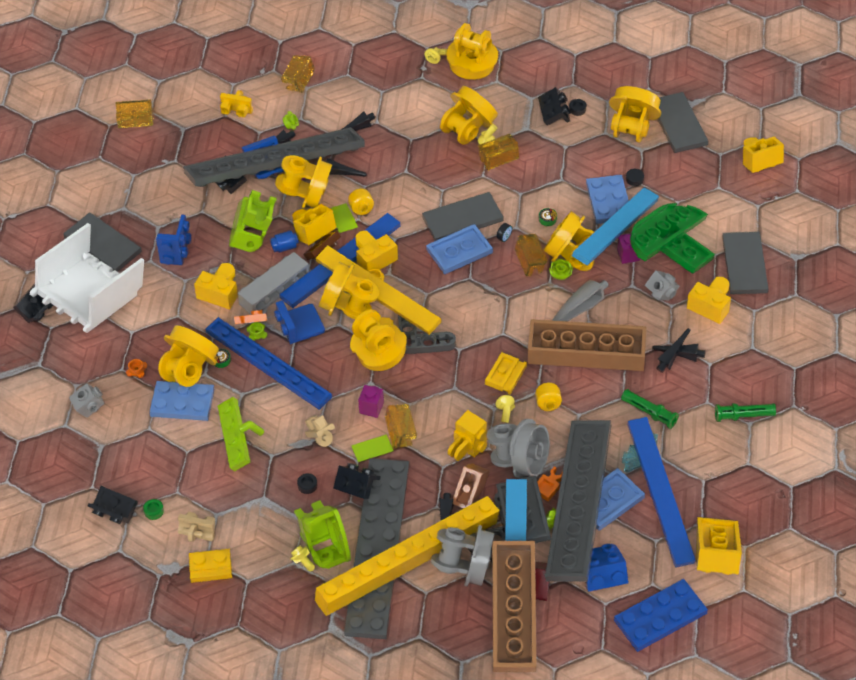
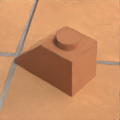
[452,463,490,509]

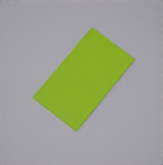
[330,203,358,233]
[351,435,394,462]

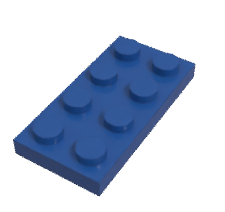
[614,579,708,652]

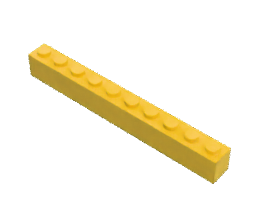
[315,496,500,616]

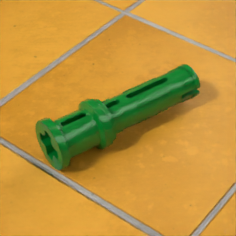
[621,389,679,429]
[715,403,776,422]

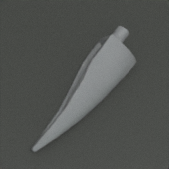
[552,280,609,322]

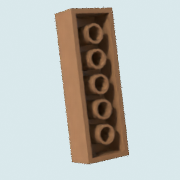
[528,319,646,371]
[492,541,536,672]

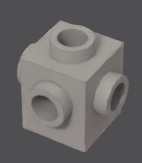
[645,270,680,301]
[69,383,105,418]

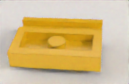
[485,352,527,395]
[189,549,232,583]

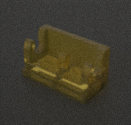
[281,55,315,93]
[116,99,153,128]
[478,134,519,170]
[515,234,548,276]
[384,404,417,449]

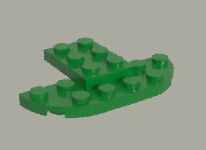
[630,203,715,274]

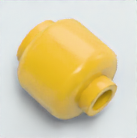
[348,188,374,215]
[535,382,562,411]

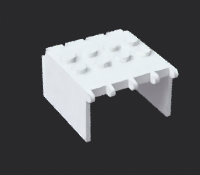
[30,223,144,333]

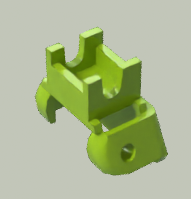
[229,190,277,252]
[294,500,351,569]

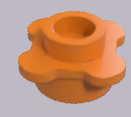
[126,359,147,378]

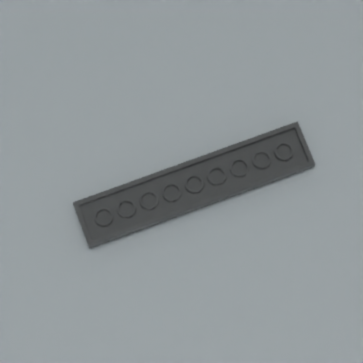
[183,127,365,187]
[545,420,612,582]
[344,458,409,639]

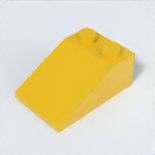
[696,517,742,575]

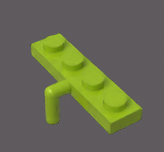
[218,397,264,471]

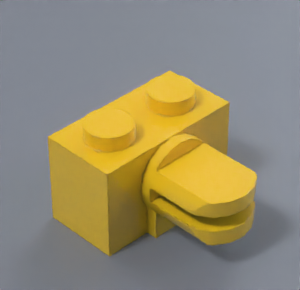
[743,136,784,173]
[292,204,337,246]
[355,231,398,271]
[194,263,238,310]
[687,277,731,324]
[447,410,487,461]

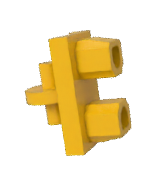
[220,90,253,118]

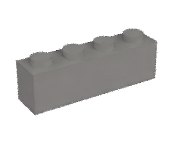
[238,252,310,314]

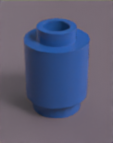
[270,230,299,253]

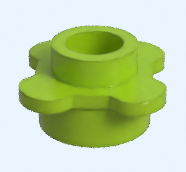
[283,111,299,130]
[247,322,267,341]

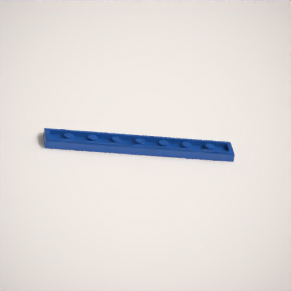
[280,213,401,308]
[205,317,332,410]
[627,417,696,568]

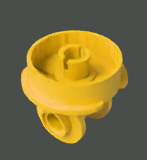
[446,23,498,80]
[440,86,498,145]
[609,86,661,143]
[275,155,332,208]
[543,211,594,271]
[318,262,379,319]
[350,309,407,371]
[158,325,219,387]

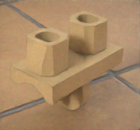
[305,415,335,447]
[178,512,215,542]

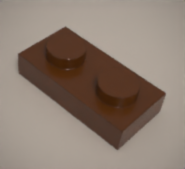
[303,231,341,260]

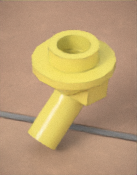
[425,47,447,64]
[478,124,498,148]
[495,395,515,423]
[290,545,315,572]

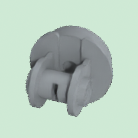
[487,419,550,479]
[431,525,494,587]

